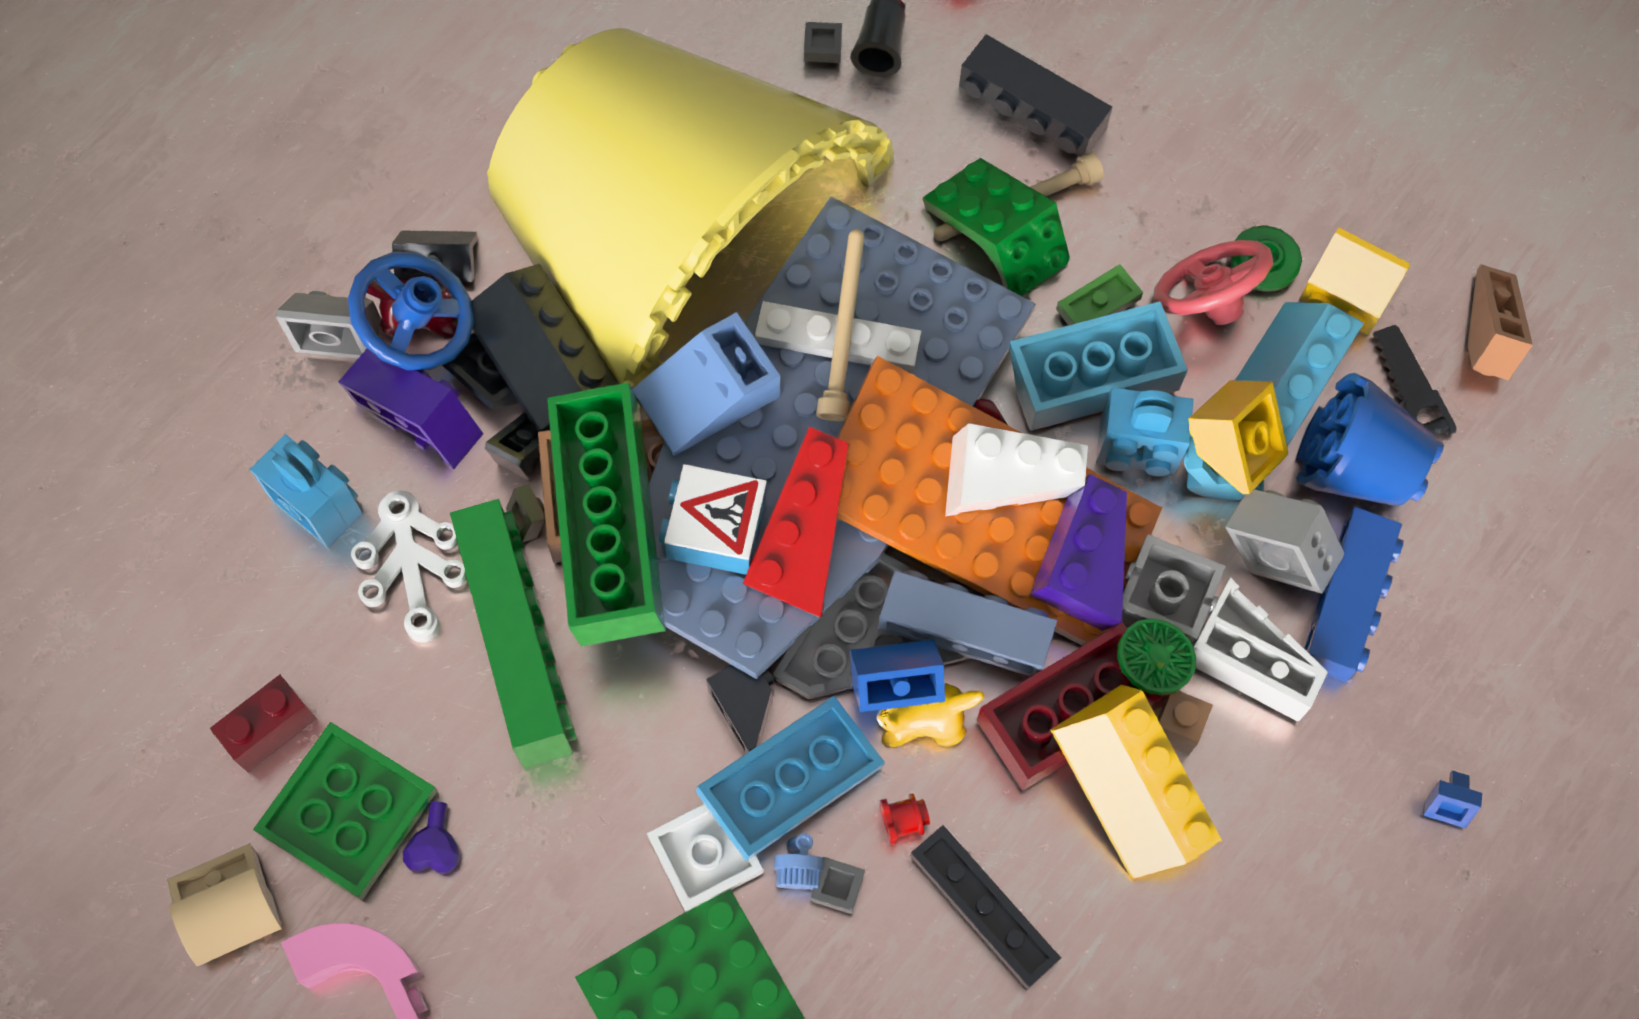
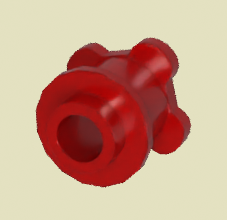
[879,793,930,845]

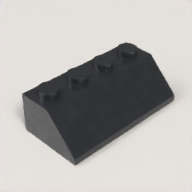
[471,264,618,432]

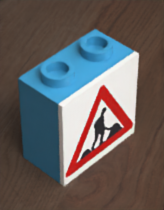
[659,464,767,574]

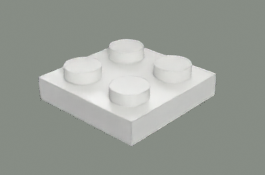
[647,804,764,912]

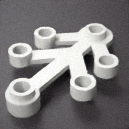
[351,490,467,643]

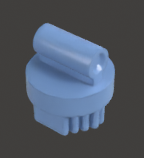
[774,833,823,890]

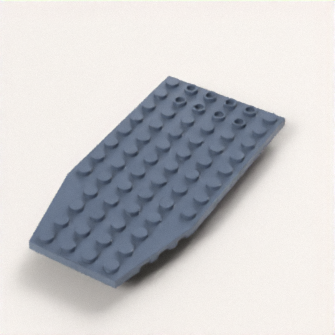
[649,196,1036,679]

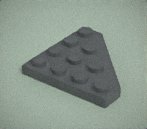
[773,553,970,699]

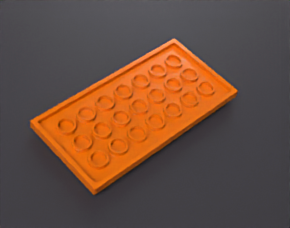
[836,356,1162,646]

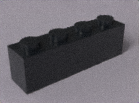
[959,34,1113,157]

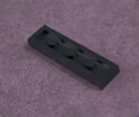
[910,825,1061,990]

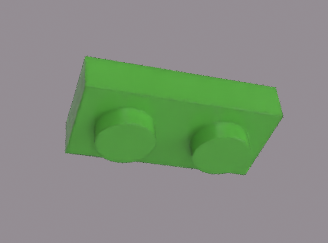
[1056,264,1143,325]

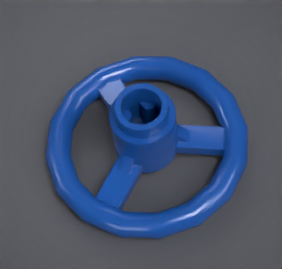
[348,252,474,370]

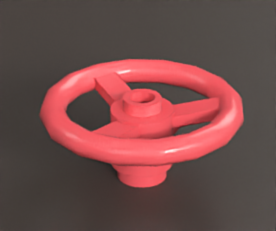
[1154,240,1273,325]

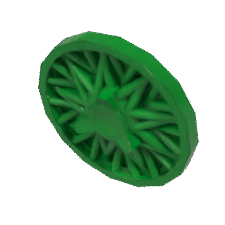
[1229,225,1302,292]
[1117,618,1196,696]

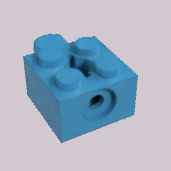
[1096,387,1194,477]
[250,434,362,548]

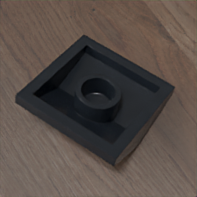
[442,333,518,410]

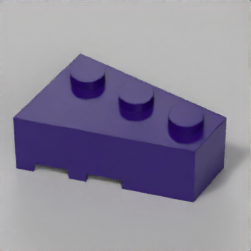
[338,348,484,469]
[1029,474,1127,631]

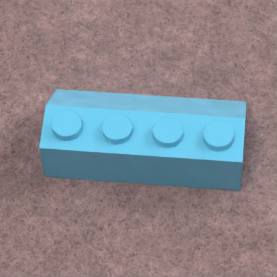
[1009,301,1188,431]
[1235,302,1364,447]

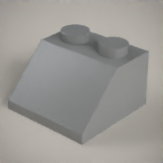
[276,291,381,358]

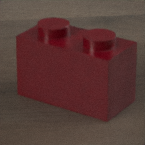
[209,674,317,772]

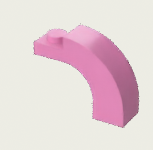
[281,923,428,1019]

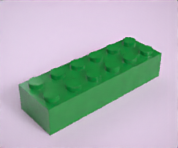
[547,382,666,647]
[450,499,577,769]

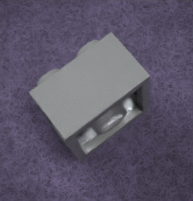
[1226,489,1345,593]

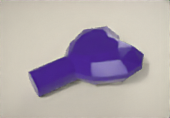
[403,801,460,873]

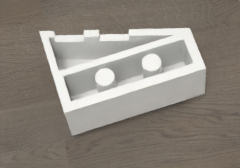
[945,423,1088,516]
[1193,578,1328,721]

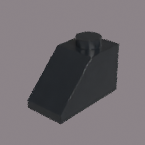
[706,665,775,754]

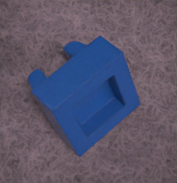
[1424,770,1483,828]

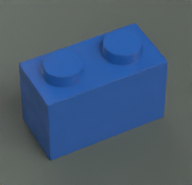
[850,639,945,712]

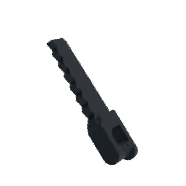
[1373,325,1457,436]

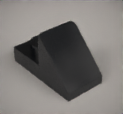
[485,412,540,481]

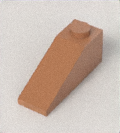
[1468,264,1533,380]

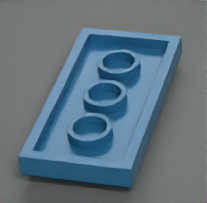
[695,696,885,861]

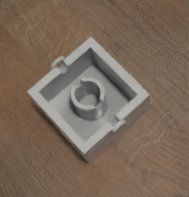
[1122,534,1226,646]

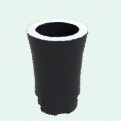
[850,0,906,77]

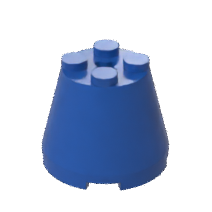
[1296,373,1444,506]

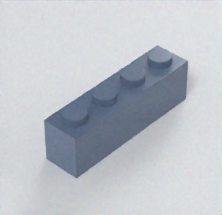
[878,570,1057,677]

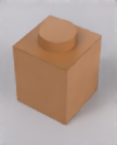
[1157,691,1213,755]

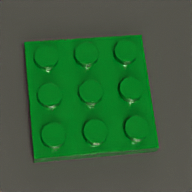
[253,722,438,900]

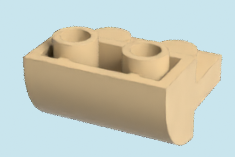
[167,843,282,966]

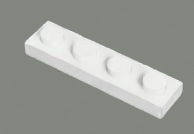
[755,301,921,373]

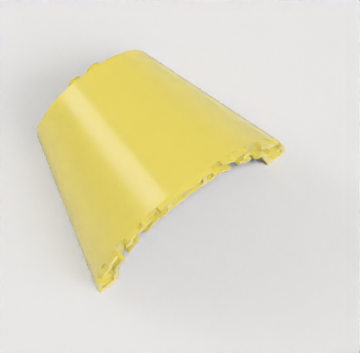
[487,28,894,405]

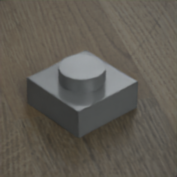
[804,22,842,63]
[810,857,865,914]

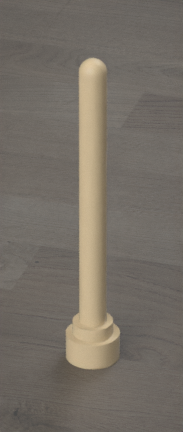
[934,152,1104,241]
[816,229,864,422]

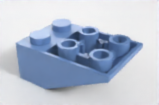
[632,312,780,456]

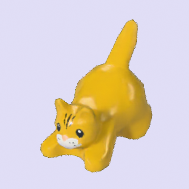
[877,683,984,748]

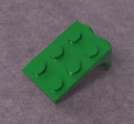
[922,157,1070,296]

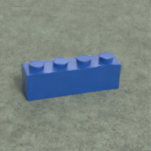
[1304,507,1404,682]

